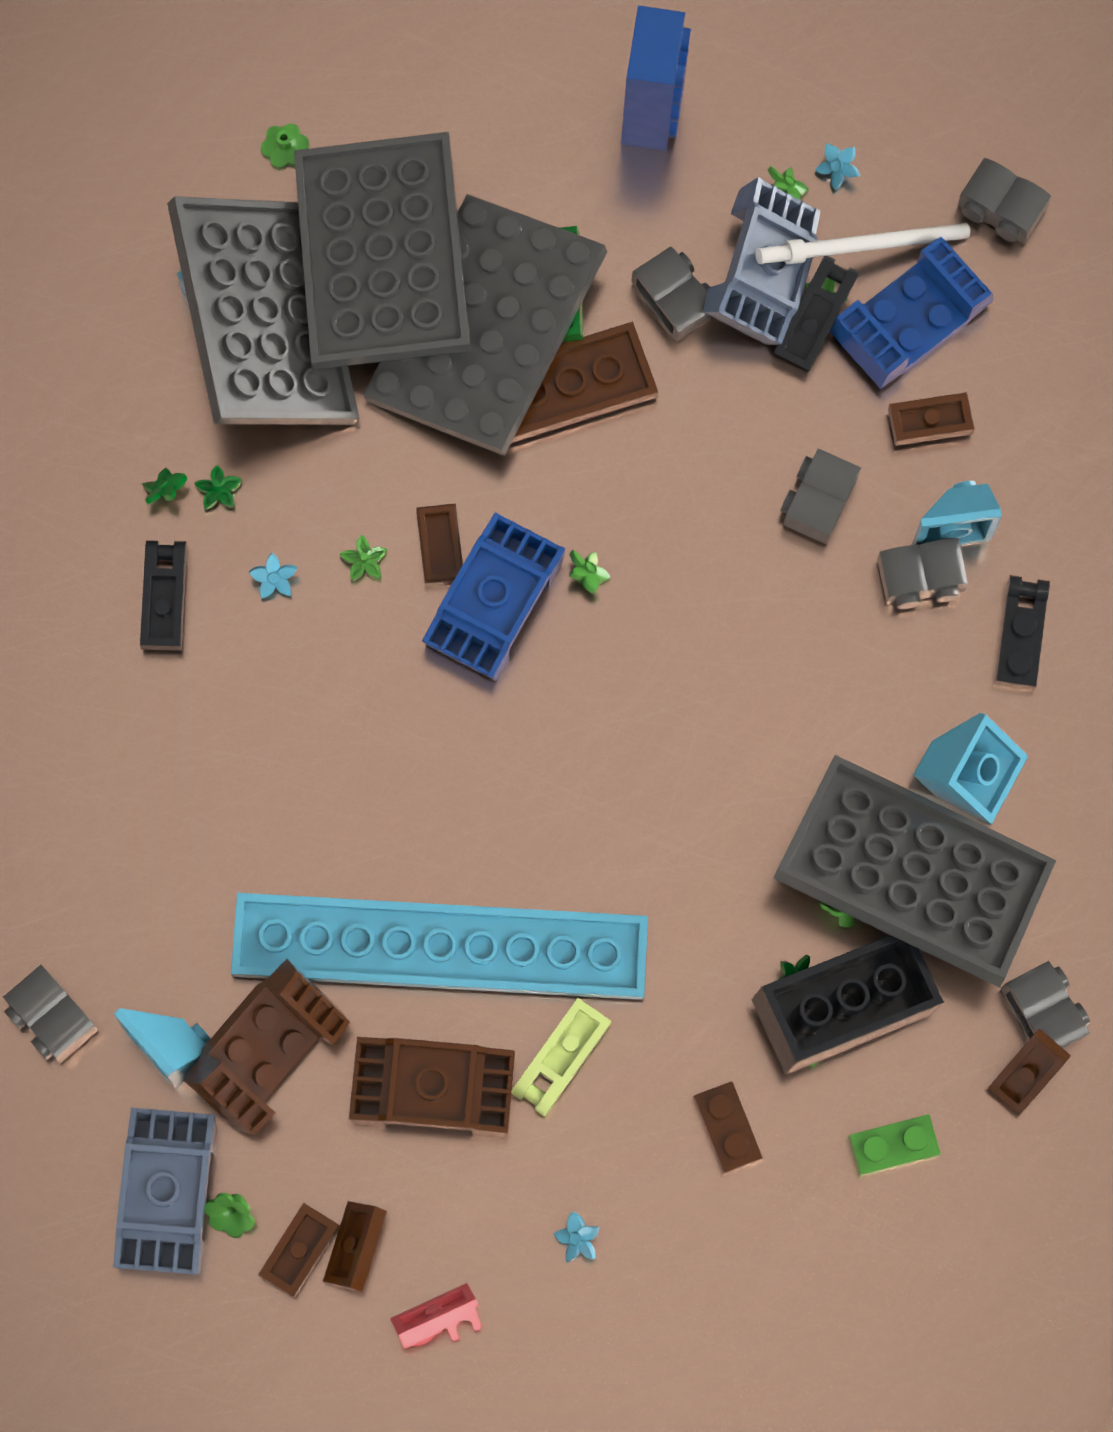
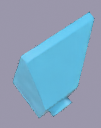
[912,481,1002,545]
[913,713,1028,824]
[114,1008,211,1089]

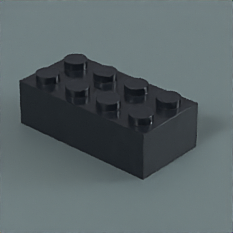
[751,935,944,1074]

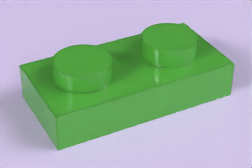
[848,1114,941,1177]

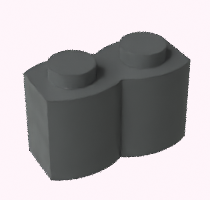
[958,158,1051,243]
[631,246,713,342]
[780,448,861,545]
[877,538,968,609]
[1001,961,1090,1049]
[3,965,98,1063]

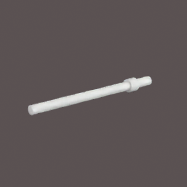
[755,223,970,265]

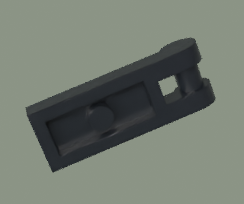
[774,256,860,371]
[140,540,187,651]
[994,575,1050,691]

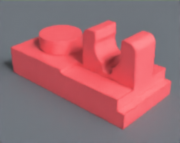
[390,1283,481,1349]

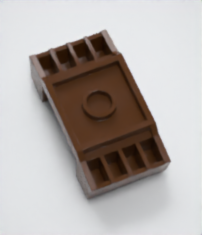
[183,959,350,1134]
[349,1037,515,1138]

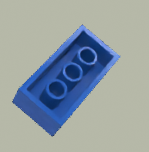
[621,5,691,151]

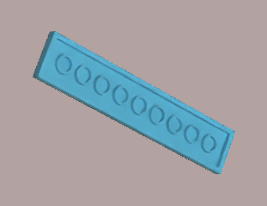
[231,893,648,1000]

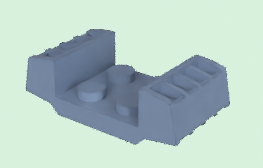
[703,177,821,345]
[113,1107,217,1275]

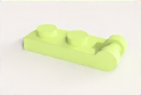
[511,998,612,1117]

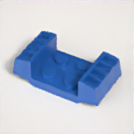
[830,236,993,389]
[422,512,566,681]

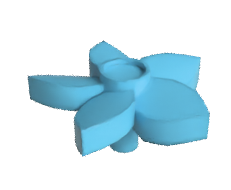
[815,143,860,190]
[249,552,298,599]
[554,1212,599,1262]

